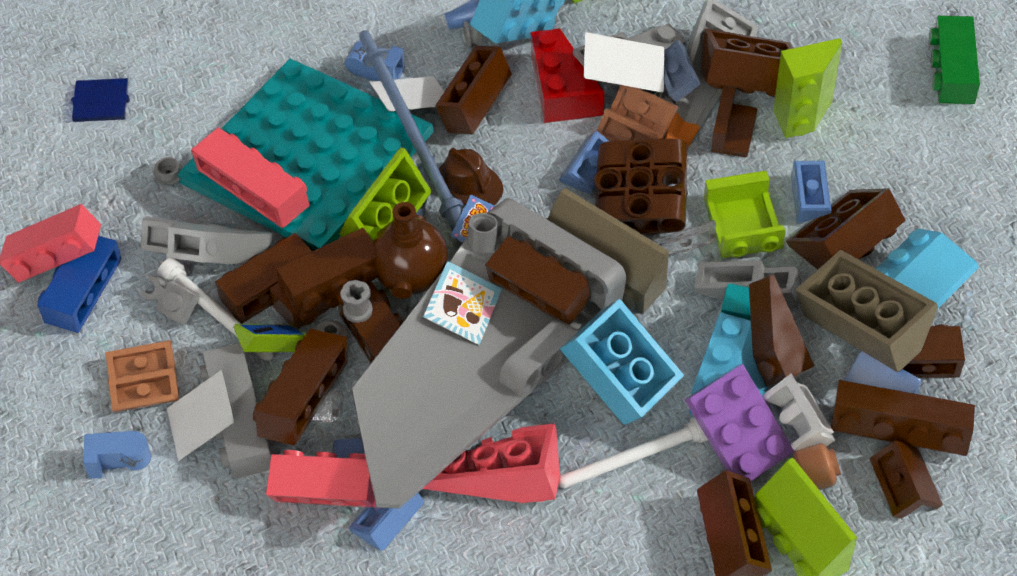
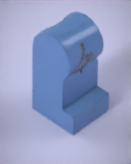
[344,41,405,81]
[83,431,152,479]

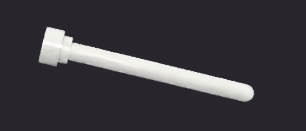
[157,258,273,361]
[559,417,708,488]

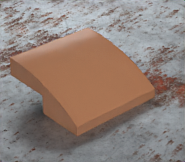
[597,85,679,161]
[105,340,180,413]

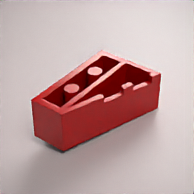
[530,28,604,123]

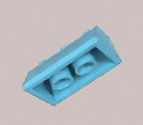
[876,228,979,308]
[689,312,769,414]

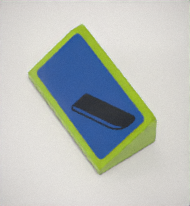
[233,324,306,352]

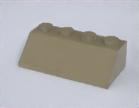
[547,188,669,314]
[795,250,938,372]

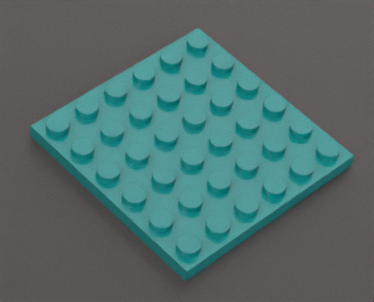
[177,58,434,251]

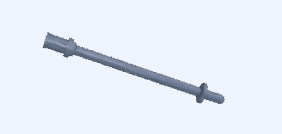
[359,30,464,240]

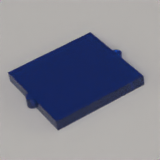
[71,78,130,122]

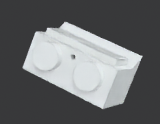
[762,373,835,451]

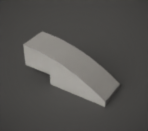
[694,260,802,308]

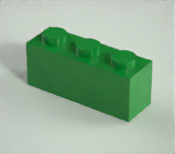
[929,15,980,104]

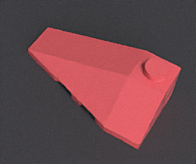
[422,423,560,503]

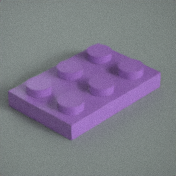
[685,364,795,481]

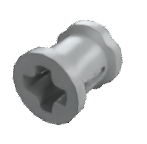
[340,280,373,323]

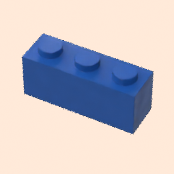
[37,235,122,333]

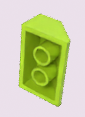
[773,38,842,138]
[340,147,432,241]
[755,458,857,576]

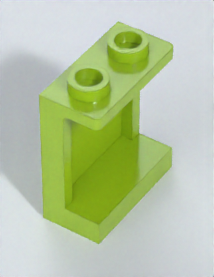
[704,170,786,259]

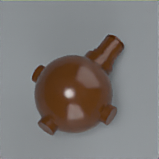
[373,202,448,299]

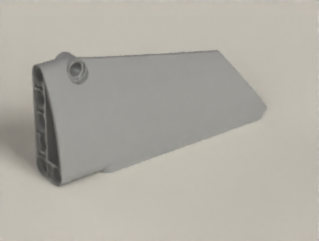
[352,198,626,508]

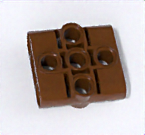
[594,138,688,234]

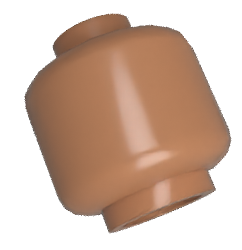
[793,443,841,490]

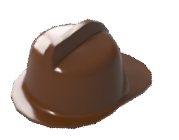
[439,147,504,205]

